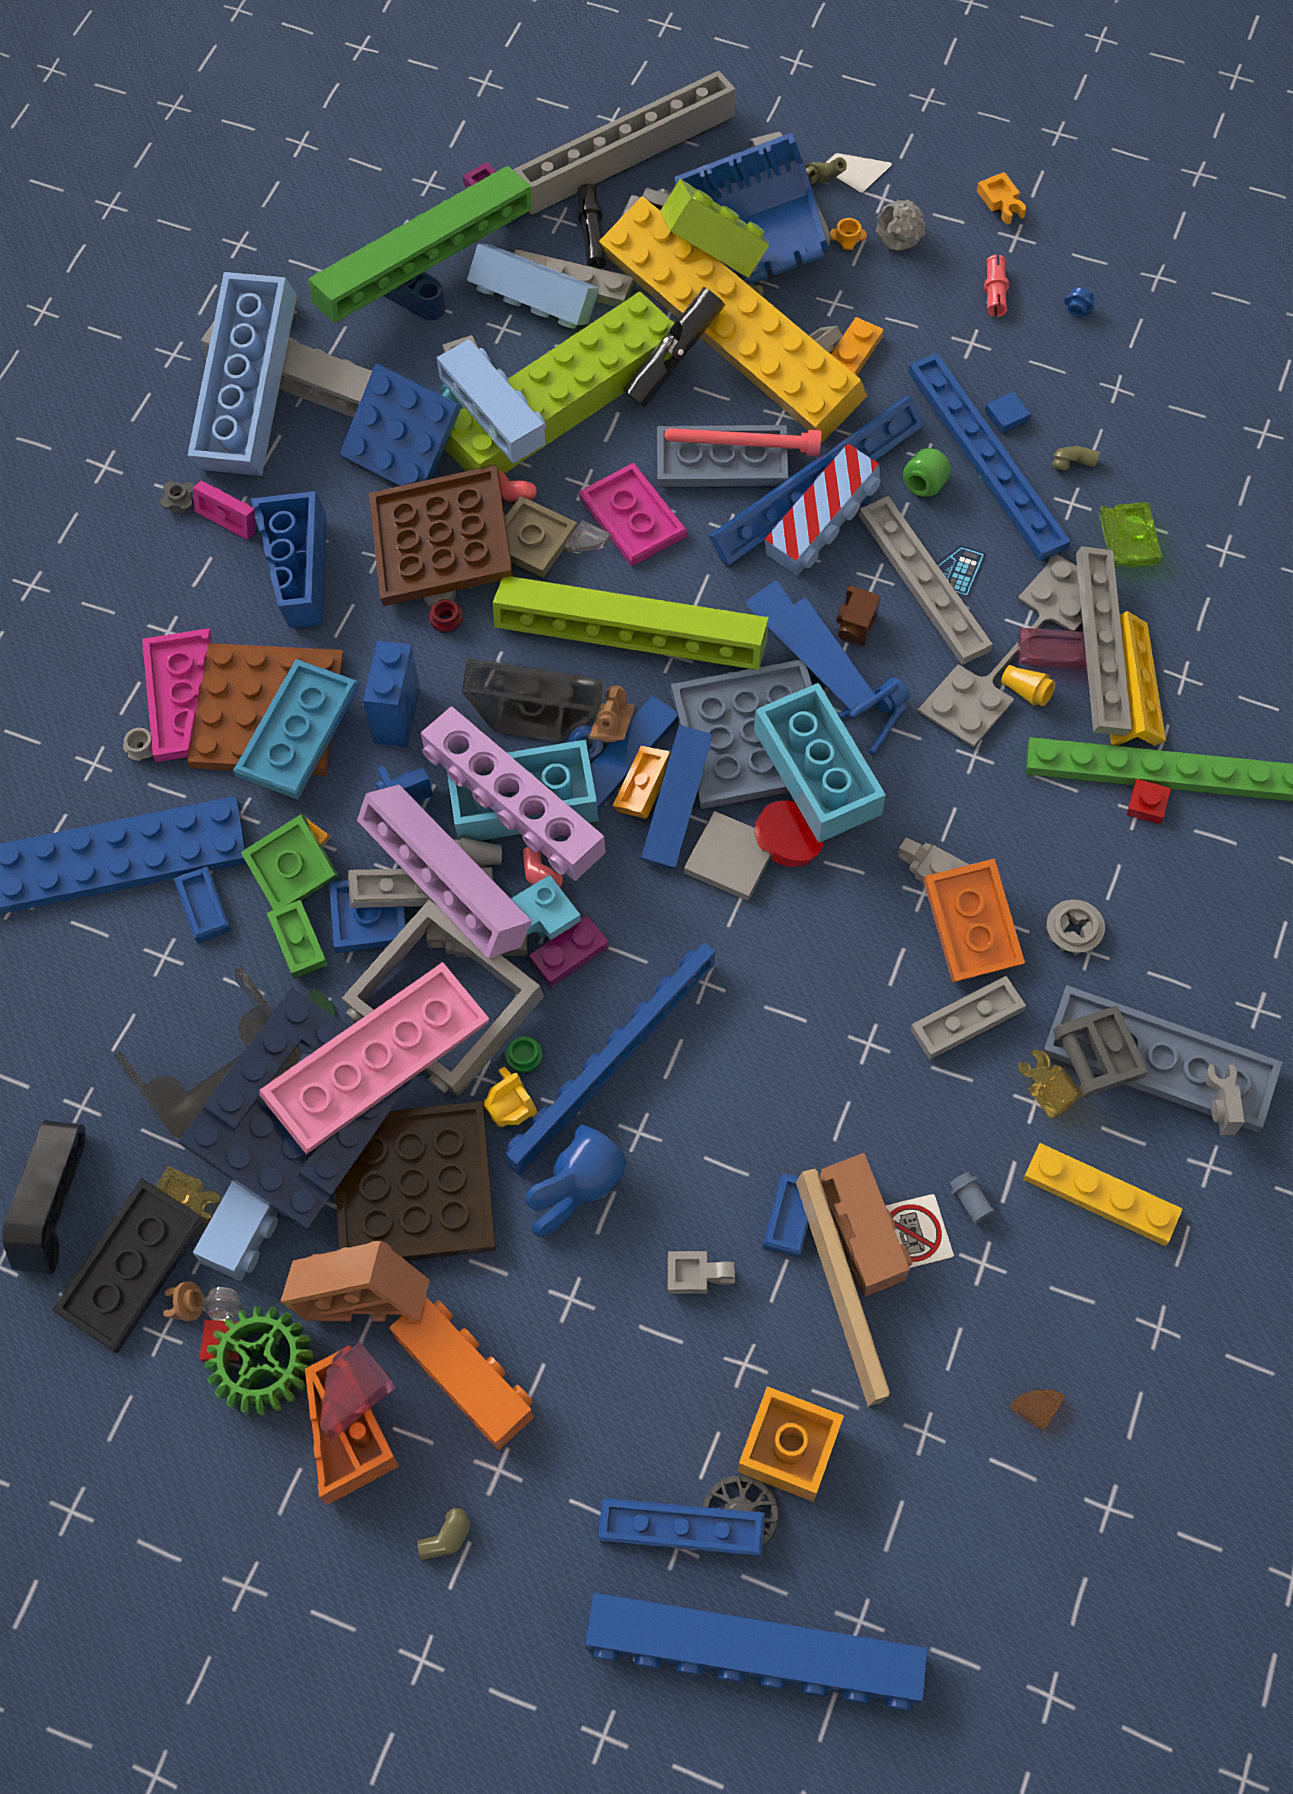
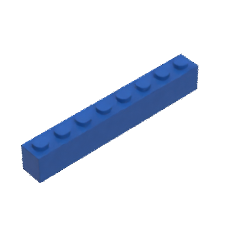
[585,1593,928,1711]

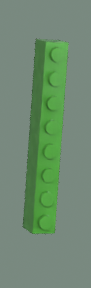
[308,166,532,324]

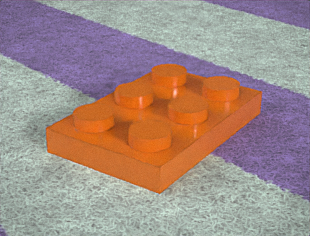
[923,858,1025,983]

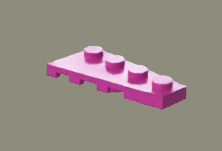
[142,628,212,762]

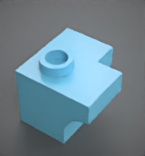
[511,875,581,940]

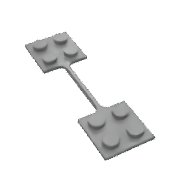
[918,554,1083,748]

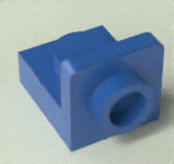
[375,765,433,802]

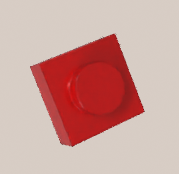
[1126,779,1171,824]

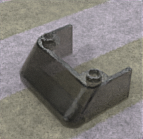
[114,966,300,1139]

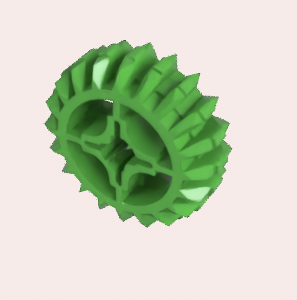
[205,1306,314,1415]

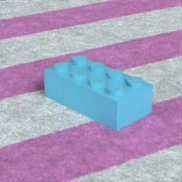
[754,683,886,843]
[447,740,599,841]

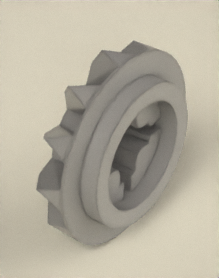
[1045,900,1105,956]

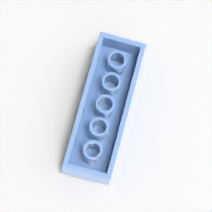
[188,272,297,476]

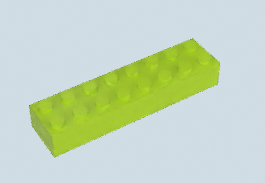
[444,292,674,474]

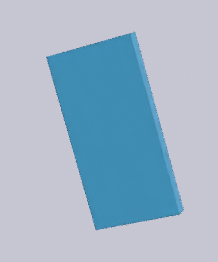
[233,659,359,800]

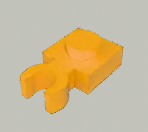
[977,172,1026,225]

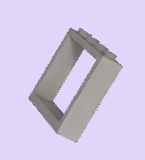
[342,900,544,1097]

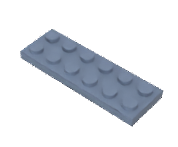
[1042,985,1282,1133]

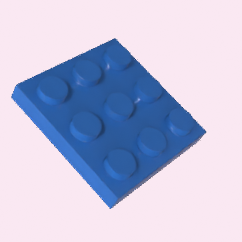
[339,363,462,486]

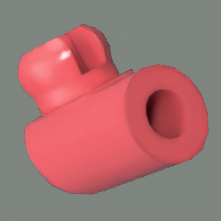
[498,470,537,503]
[523,847,563,887]

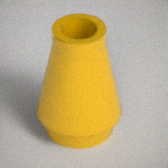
[1001,665,1056,706]

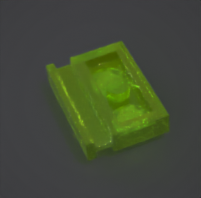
[1099,502,1162,568]

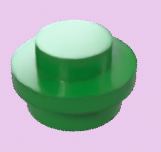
[505,1036,543,1073]

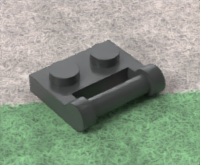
[1053,1006,1148,1098]

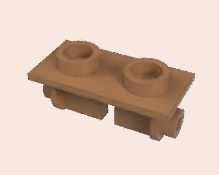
[589,685,635,742]

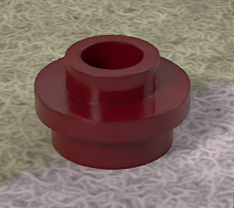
[429,599,463,632]

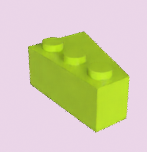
[660,178,769,278]

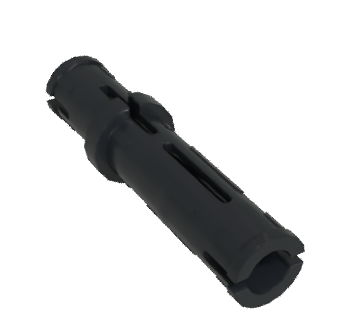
[577,184,606,269]

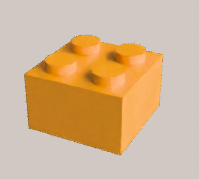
[738,1386,844,1502]

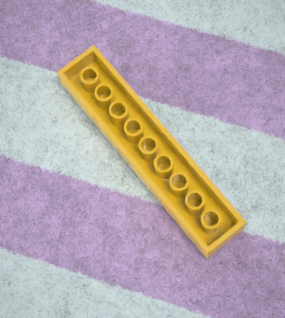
[599,196,867,443]

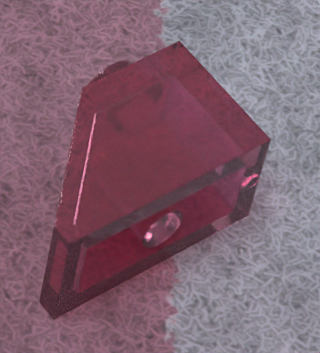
[320,1342,395,1441]

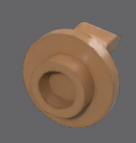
[163,1281,204,1321]

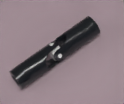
[623,287,725,408]

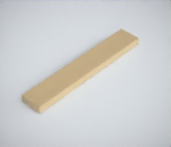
[796,1169,890,1406]

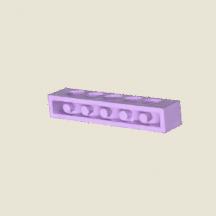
[420,706,606,881]

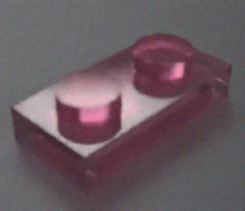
[1018,628,1087,669]

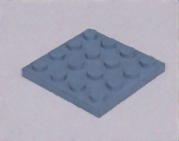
[671,660,812,809]

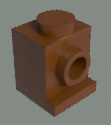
[836,585,881,646]

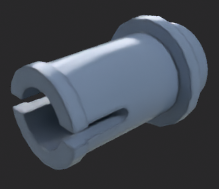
[950,1172,995,1223]

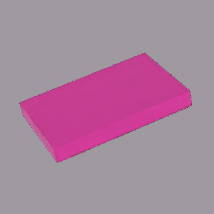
[579,463,687,567]

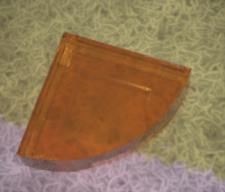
[1009,1389,1066,1431]

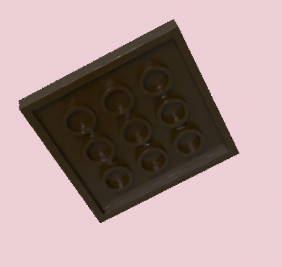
[336,1101,496,1261]

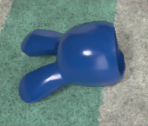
[525,1124,627,1237]

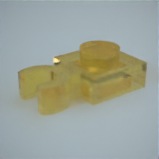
[1017,1049,1082,1119]
[156,1166,222,1224]

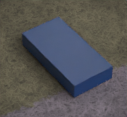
[174,866,231,943]
[763,1173,809,1258]

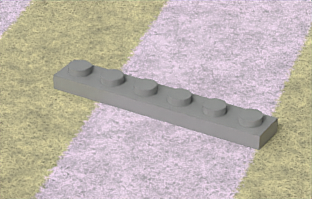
[859,496,993,665]
[1076,546,1132,736]

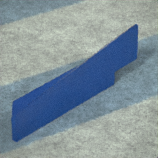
[746,580,875,711]

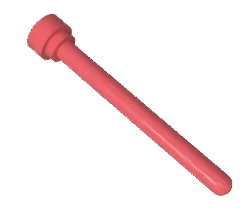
[664,428,821,457]

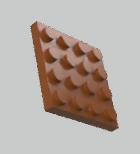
[187,643,345,776]

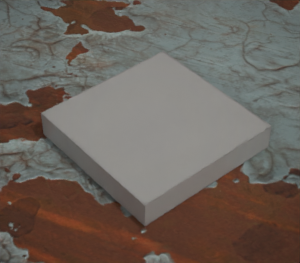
[684,811,772,901]

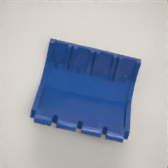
[675,132,829,284]

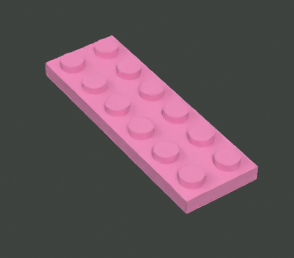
[259,962,489,1154]

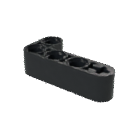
[2,1120,86,1274]

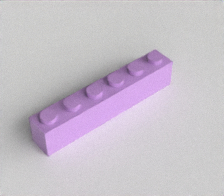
[357,785,532,959]

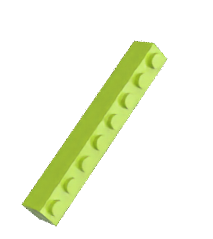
[493,577,769,670]

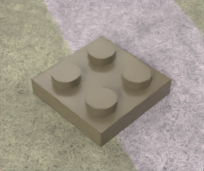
[505,496,578,578]

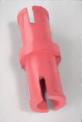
[984,255,1009,317]

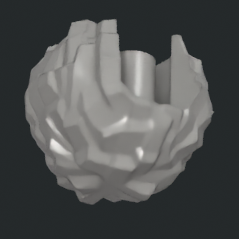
[875,199,925,251]

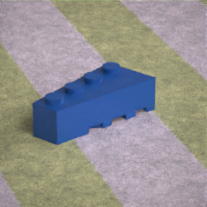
[251,491,327,628]

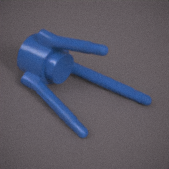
[838,677,910,755]

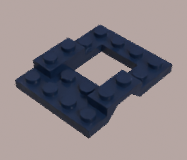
[178,988,413,1231]

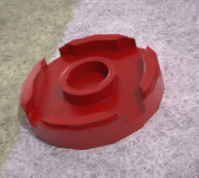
[754,800,824,867]

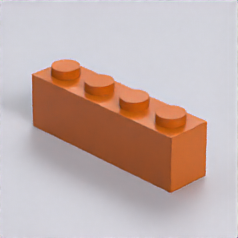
[389,1297,534,1451]

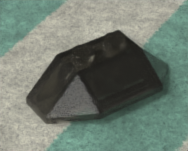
[462,658,604,742]

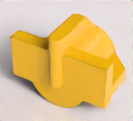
[483,1066,538,1127]

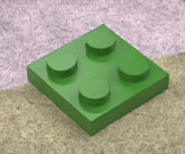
[241,814,339,910]

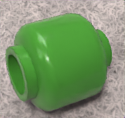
[903,448,952,497]

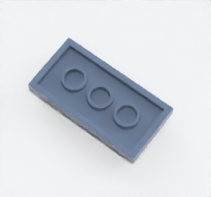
[657,425,788,487]

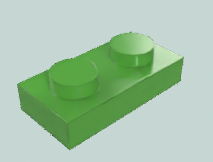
[267,900,328,979]

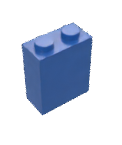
[363,641,420,747]

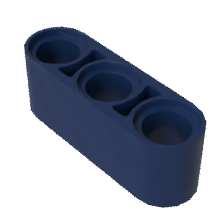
[383,272,446,320]

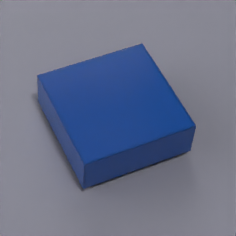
[985,391,1031,433]

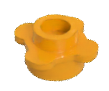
[830,218,867,250]

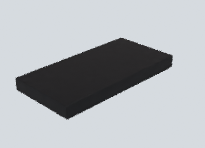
[52,1177,206,1353]

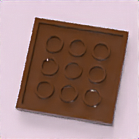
[369,465,514,606]

